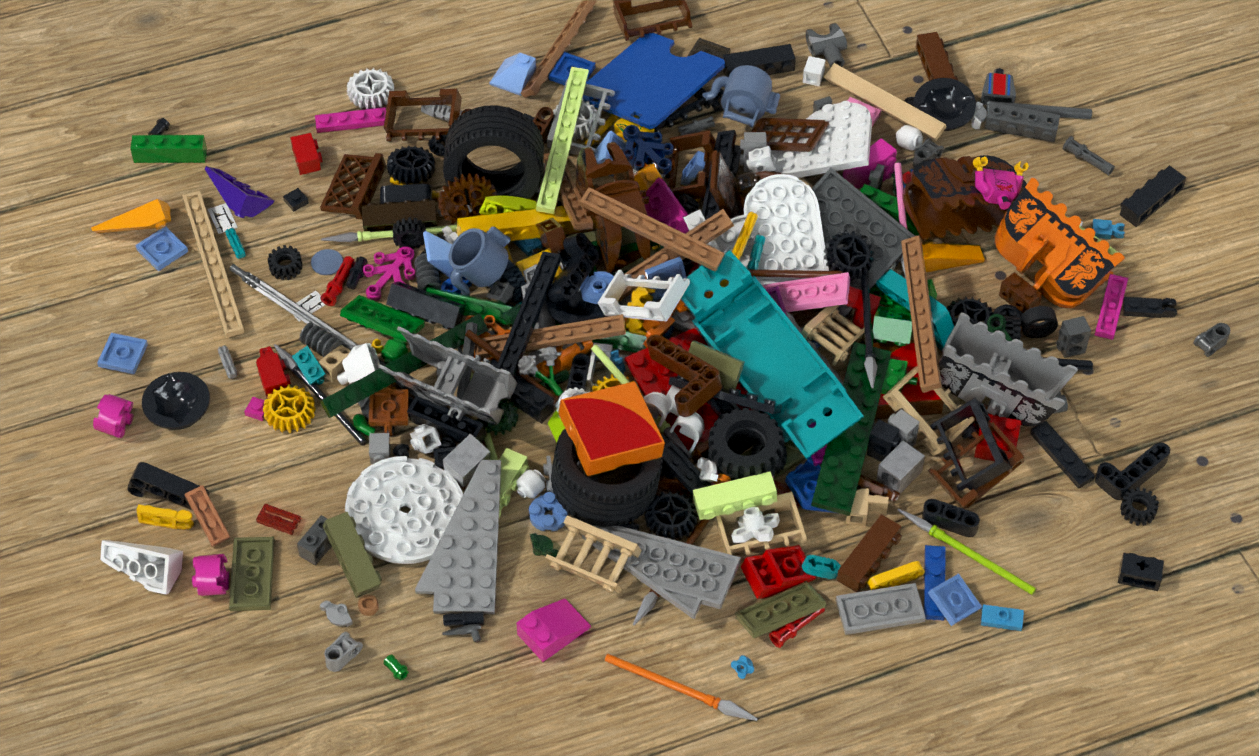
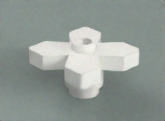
[731,507,780,543]

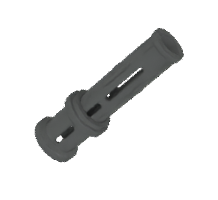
[1062,136,1115,176]

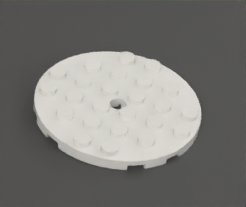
[345,456,463,564]

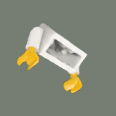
[337,339,396,389]

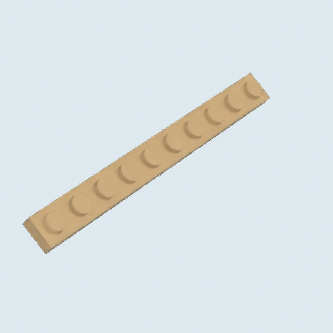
[182,191,244,338]

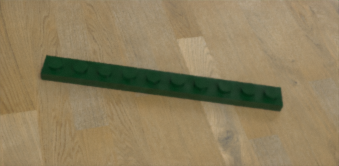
[320,313,488,418]

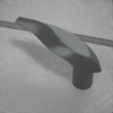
[442,624,481,642]

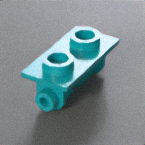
[292,345,326,385]

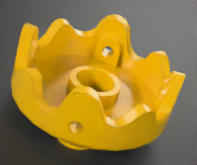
[626,287,656,336]

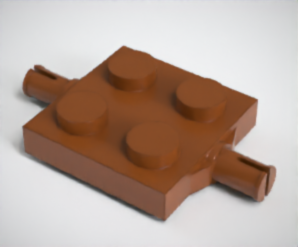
[369,383,409,436]

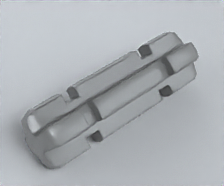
[218,345,238,379]

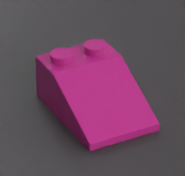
[843,138,897,189]
[516,598,591,662]

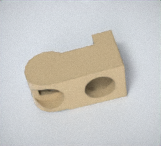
[319,345,350,382]

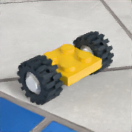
[501,249,571,303]

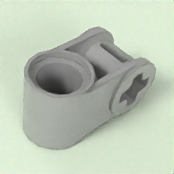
[324,632,363,672]

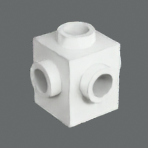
[747,146,776,173]
[410,424,442,454]

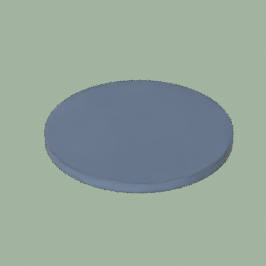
[311,249,343,275]

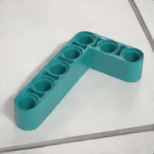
[876,269,954,352]

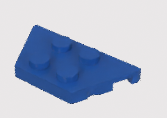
[785,456,839,514]

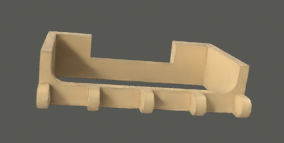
[883,366,975,456]
[715,492,807,556]

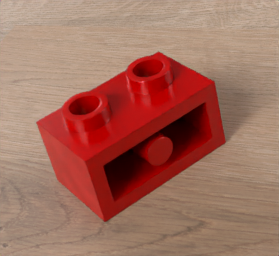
[290,133,323,175]

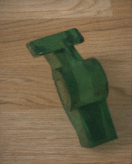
[530,533,558,558]

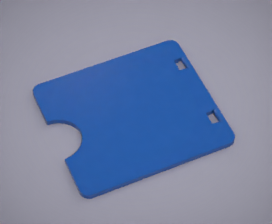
[583,33,725,129]

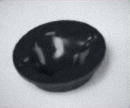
[914,78,976,131]
[546,286,608,325]
[142,372,210,430]

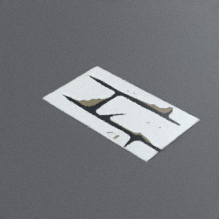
[207,203,238,234]
[293,291,325,321]

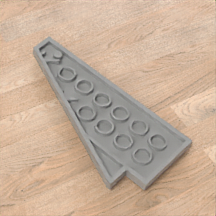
[582,523,740,619]

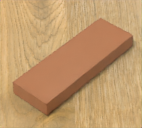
[185,485,230,547]

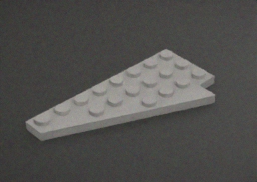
[415,460,501,614]

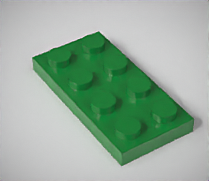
[340,295,425,342]

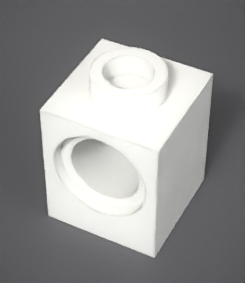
[803,56,826,86]

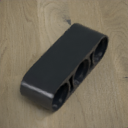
[380,184,432,204]
[566,353,590,391]
[922,499,980,537]

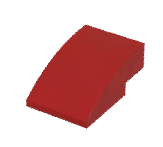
[741,545,817,599]

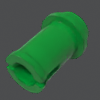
[383,654,409,680]

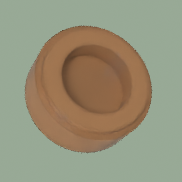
[358,595,379,616]

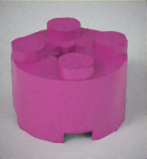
[93,394,134,438]
[192,554,230,596]

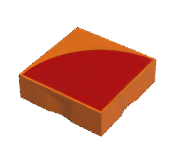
[558,381,665,476]

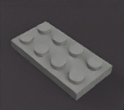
[836,583,926,635]

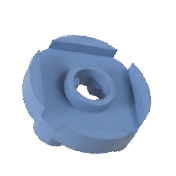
[580,271,614,304]
[529,492,569,532]

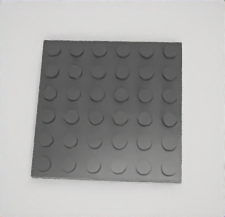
[812,168,915,318]

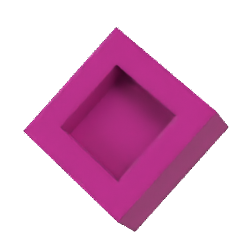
[244,397,264,421]

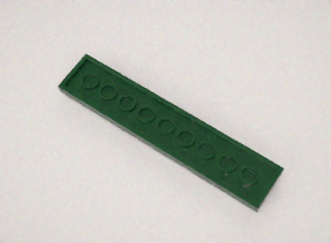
[811,342,891,516]

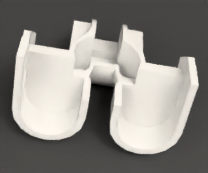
[643,385,704,454]

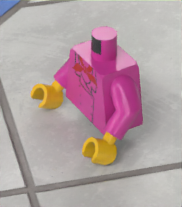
[973,156,1029,209]

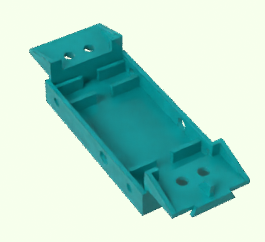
[681,250,864,459]

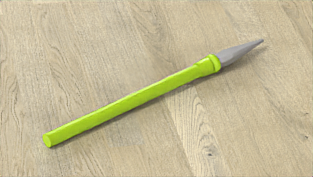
[898,509,1036,595]

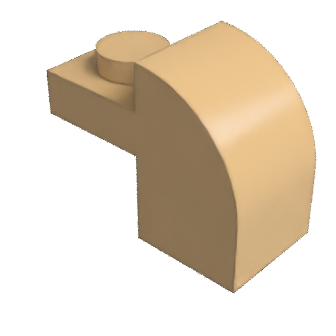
[846,488,889,526]

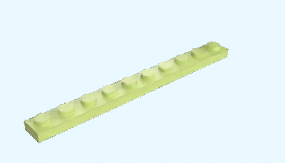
[536,67,589,214]

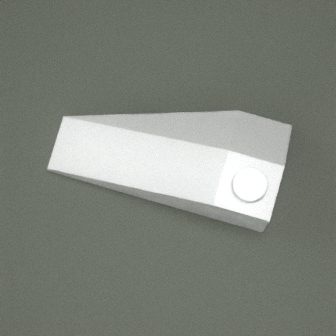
[100,540,183,595]

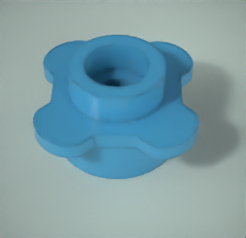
[731,655,754,679]

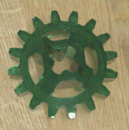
[477,399,519,435]

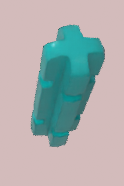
[225,228,246,259]
[747,235,765,270]

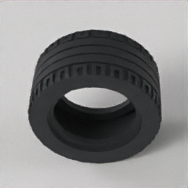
[443,105,544,206]
[551,429,663,527]

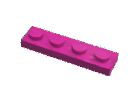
[315,107,386,133]
[1095,274,1128,340]

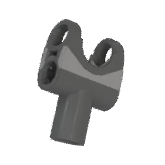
[806,23,847,68]

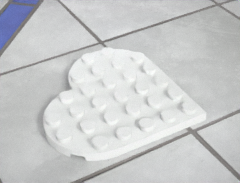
[771,101,872,178]
[715,174,829,285]

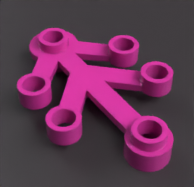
[363,247,416,301]

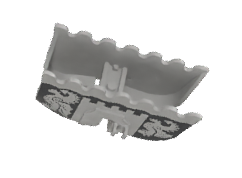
[938,313,1078,426]
[378,326,518,425]

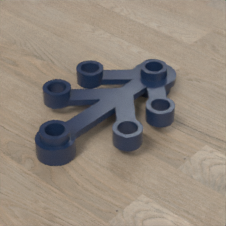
[623,125,673,175]

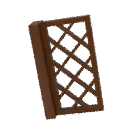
[320,153,386,219]

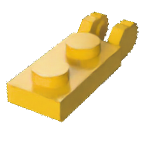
[136,504,194,530]

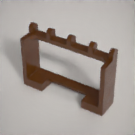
[613,0,693,41]
[384,89,462,142]
[665,130,716,200]
[928,421,1024,510]

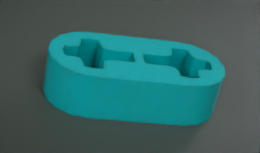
[802,555,841,579]

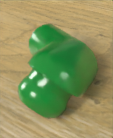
[353,414,376,436]

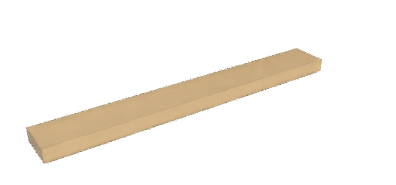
[824,63,947,141]

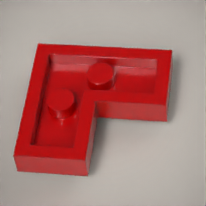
[843,286,881,329]

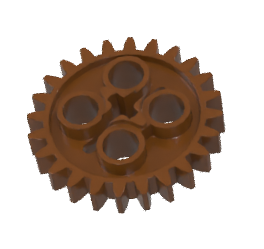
[438,173,498,224]

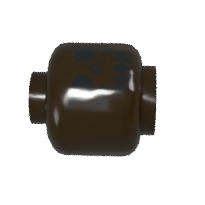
[734,172,761,197]

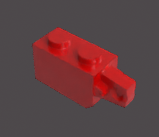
[256,346,291,399]

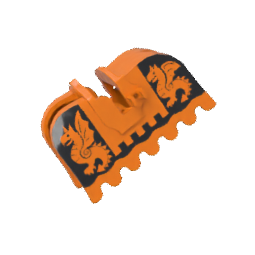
[995,178,1125,308]

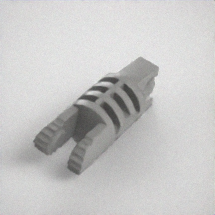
[421,105,462,122]

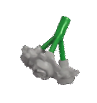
[518,347,563,396]

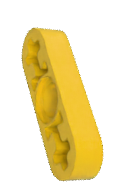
[867,561,925,590]

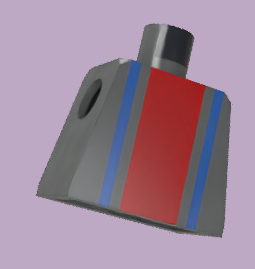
[980,68,1016,105]

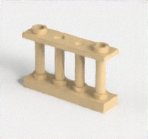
[801,305,865,366]
[545,516,642,593]

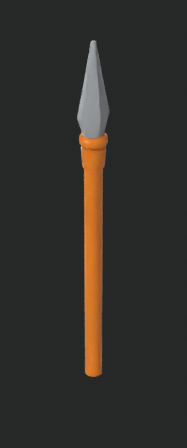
[605,654,758,721]

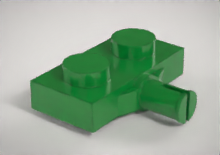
[881,359,918,394]

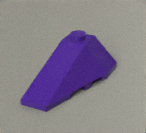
[205,166,274,218]

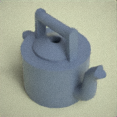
[703,65,780,128]
[448,227,515,296]

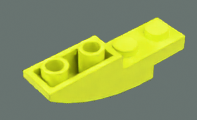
[479,196,537,215]

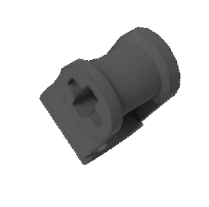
[913,138,944,167]
[1193,323,1231,357]

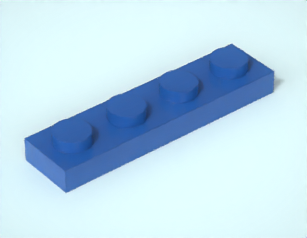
[924,545,946,621]

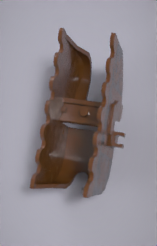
[576,142,650,274]
[902,155,1027,240]

